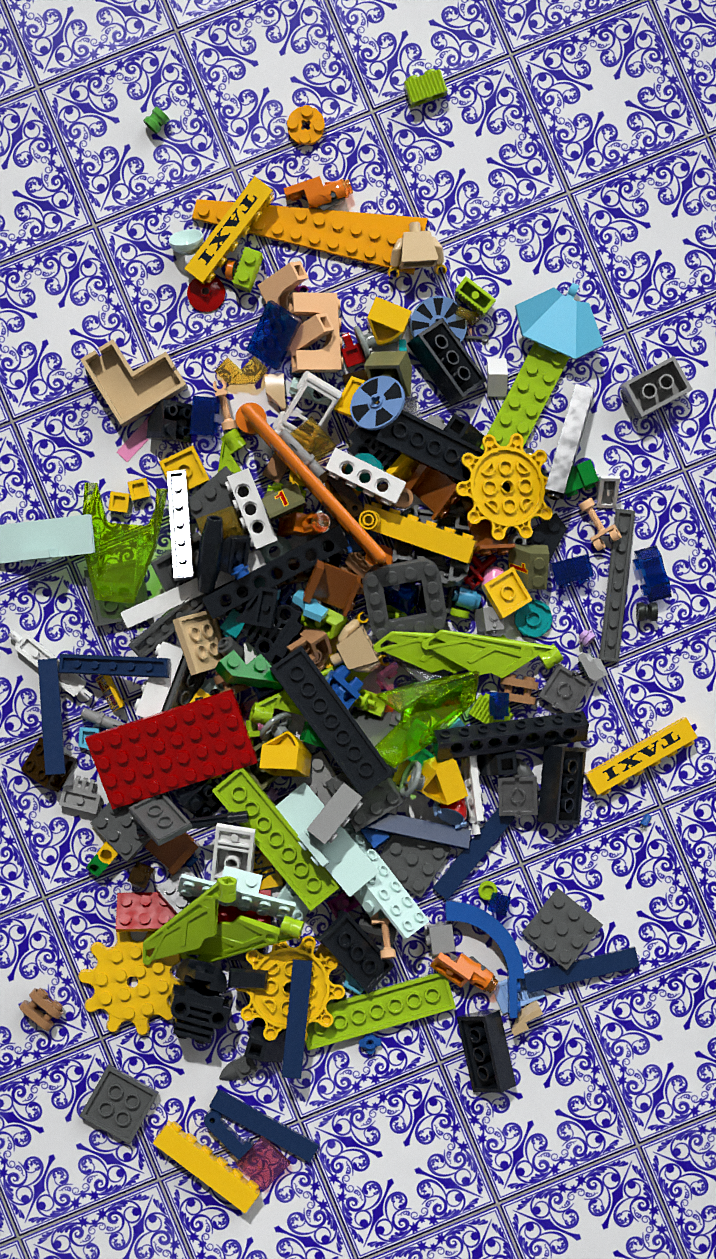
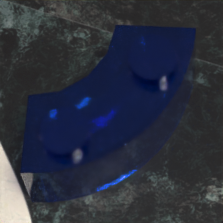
[632,545,672,602]

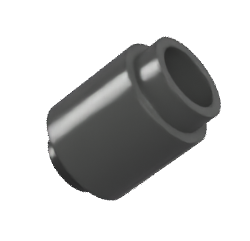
[217,637,245,660]

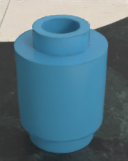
[451,587,481,610]

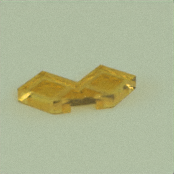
[215,356,268,385]

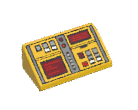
[96,675,125,712]

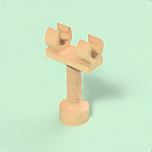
[213,379,237,431]
[578,498,622,551]
[370,912,396,959]

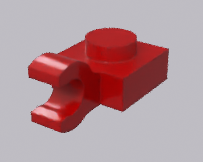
[341,332,365,368]

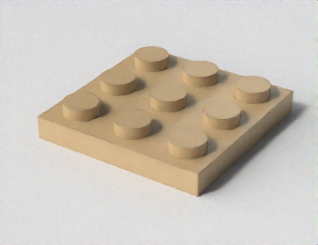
[173,610,224,676]

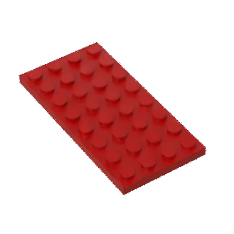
[85,689,258,809]

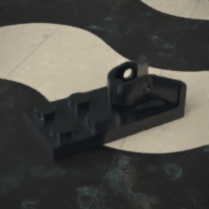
[313,909,395,994]

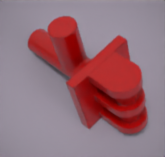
[464,554,497,590]

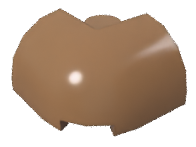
[287,628,332,671]

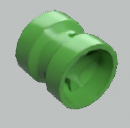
[143,106,170,134]

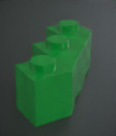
[215,650,283,690]

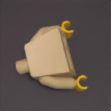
[388,222,447,278]
[330,612,390,673]

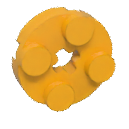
[287,105,325,146]

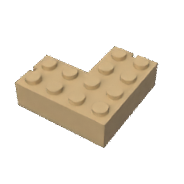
[80,339,188,428]

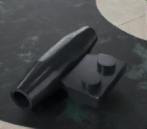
[197,515,251,594]

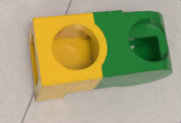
[86,841,119,878]

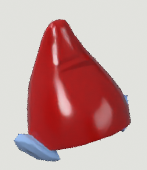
[433,798,468,829]

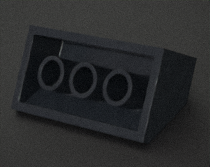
[407,318,487,406]
[537,745,586,825]
[457,1010,516,1093]

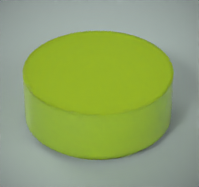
[450,607,470,619]
[478,880,498,900]

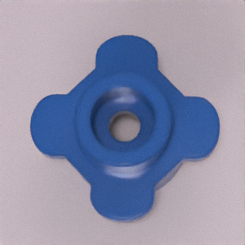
[231,563,250,580]
[359,1032,382,1054]

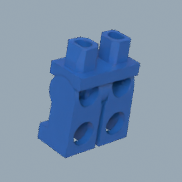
[325,665,364,709]

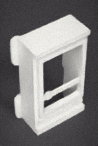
[272,371,342,451]

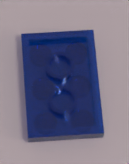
[246,300,302,370]

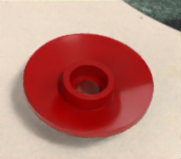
[187,276,225,312]

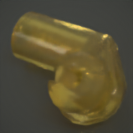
[455,306,480,325]

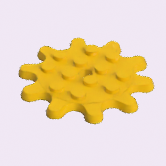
[455,433,553,540]
[78,931,185,1036]
[235,936,345,1041]

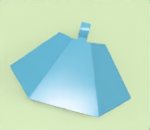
[515,282,604,360]

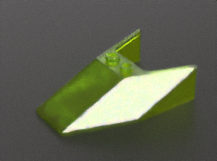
[83,482,168,604]
[375,670,479,768]

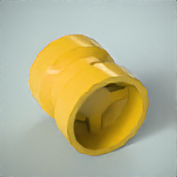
[359,510,381,530]

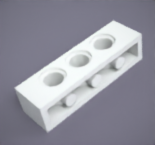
[325,447,406,506]
[225,468,278,549]

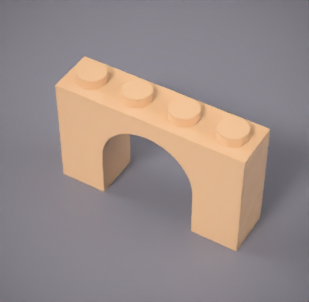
[257,261,335,353]
[288,292,344,373]

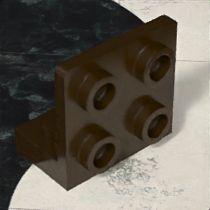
[21,737,78,793]

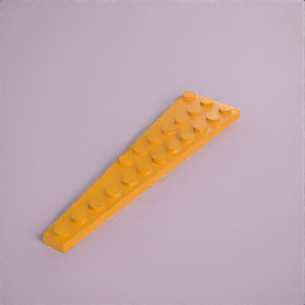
[192,199,428,275]

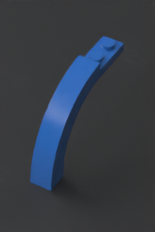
[445,900,525,1018]

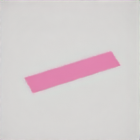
[117,416,150,462]

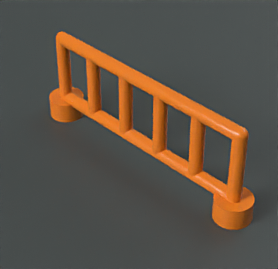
[235,403,393,566]

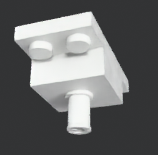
[210,823,256,882]

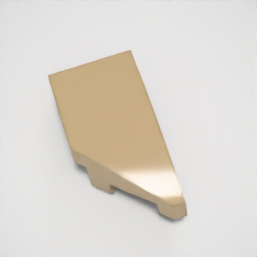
[265,373,286,411]
[511,1000,543,1036]

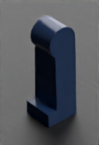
[204,1109,254,1160]

